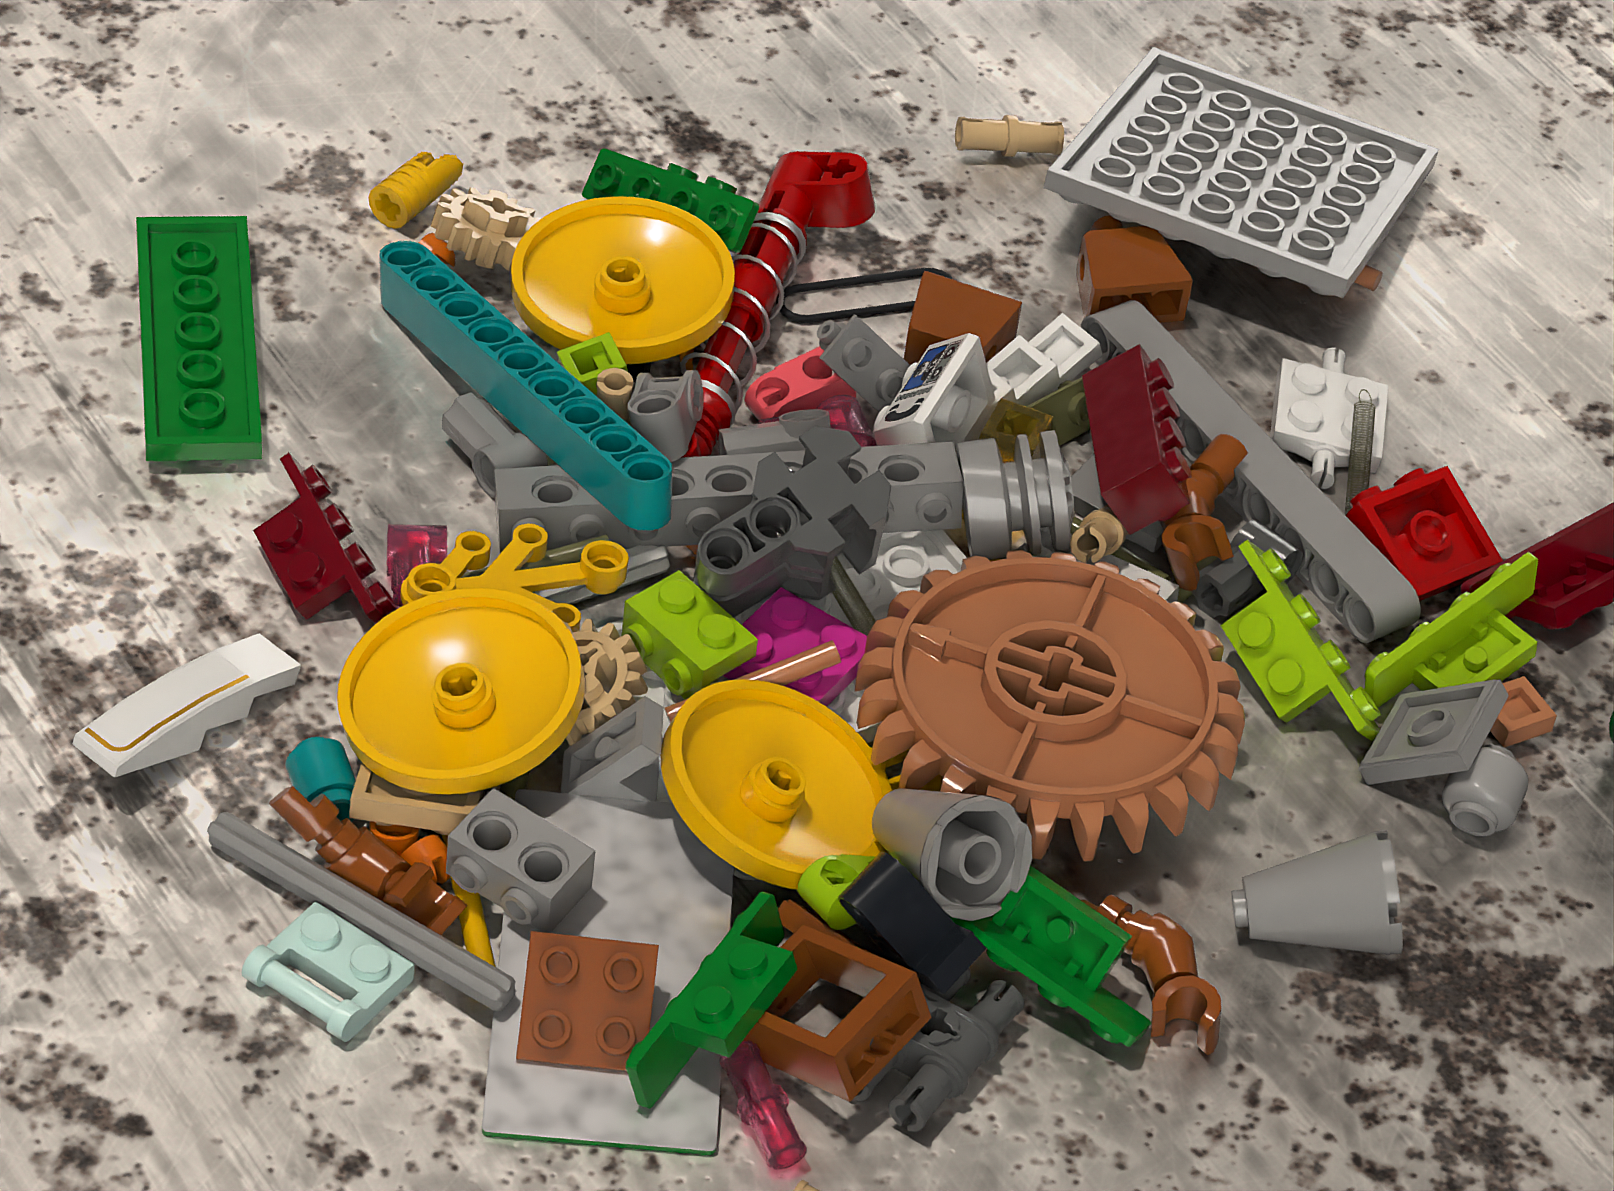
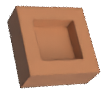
[1490,676,1557,748]

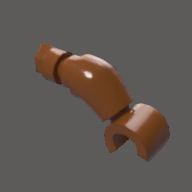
[1159,434,1248,591]
[269,786,467,935]
[1081,894,1221,1055]

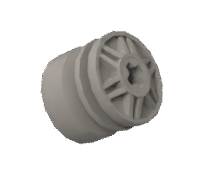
[956,430,1075,560]

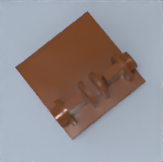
[516,931,659,1071]

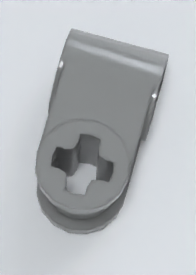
[628,370,703,462]

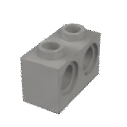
[446,788,595,933]

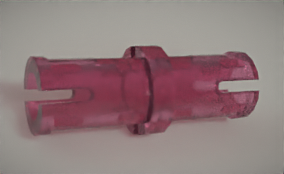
[719,1041,807,1170]

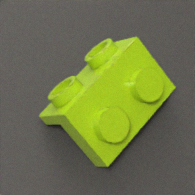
[621,570,758,699]

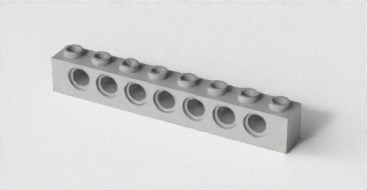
[494,441,963,553]

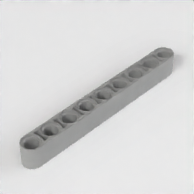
[1081,300,1421,643]

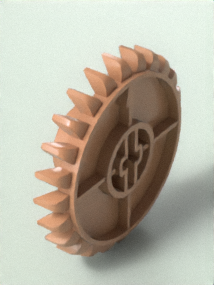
[854,550,1245,861]

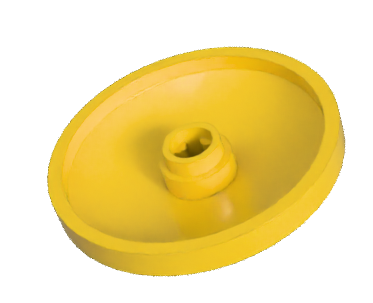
[511,196,735,364]
[337,588,585,795]
[660,679,892,890]

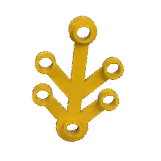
[400,523,629,632]

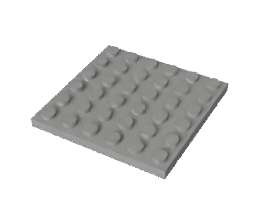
[1043,47,1439,298]

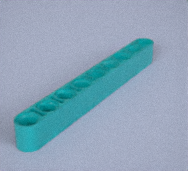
[379,241,672,530]

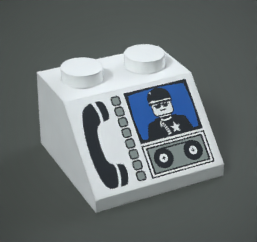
[873,333,996,455]

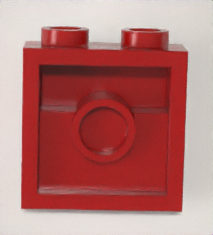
[1345,466,1503,601]

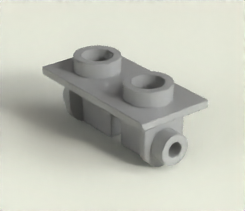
[817,314,910,412]

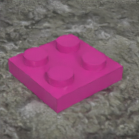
[722,587,867,707]

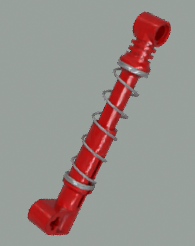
[680,151,876,458]

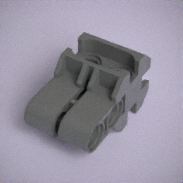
[693,426,892,618]

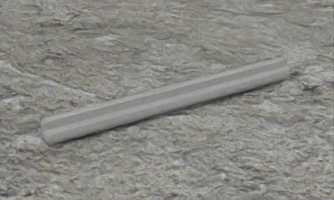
[207,812,516,1011]

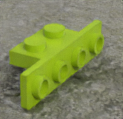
[1220,539,1381,742]
[1364,552,1538,708]

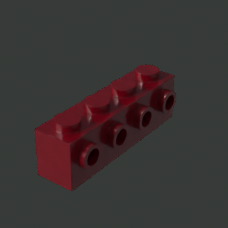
[1082,344,1192,535]

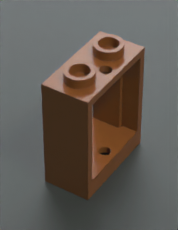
[737,924,932,1102]

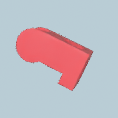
[744,346,856,423]

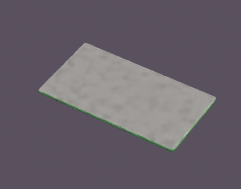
[481,789,734,1155]

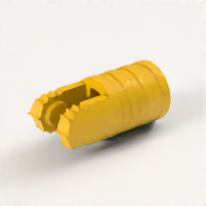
[368,151,464,229]

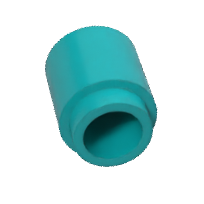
[285,737,356,822]

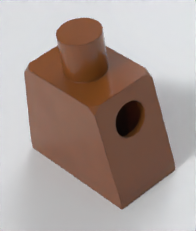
[1076,215,1193,323]
[903,271,1022,365]

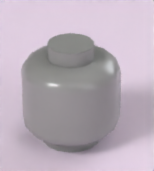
[1442,744,1528,837]

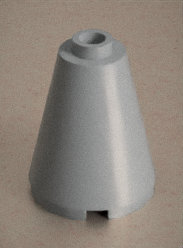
[872,788,1032,921]
[1231,830,1403,955]

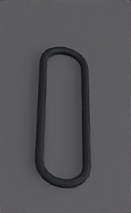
[776,268,954,323]

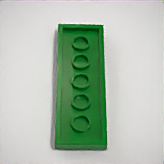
[136,216,262,461]

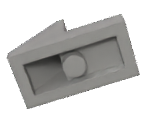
[561,696,664,801]

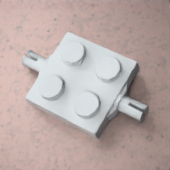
[1270,347,1388,489]

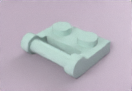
[241,901,415,1042]

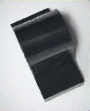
[838,851,987,995]

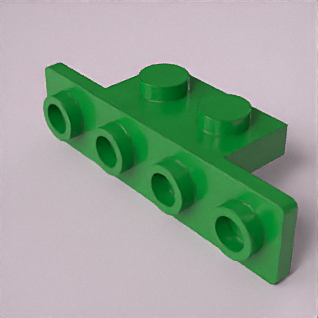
[582,148,759,254]
[948,865,1151,1047]
[626,891,798,1109]

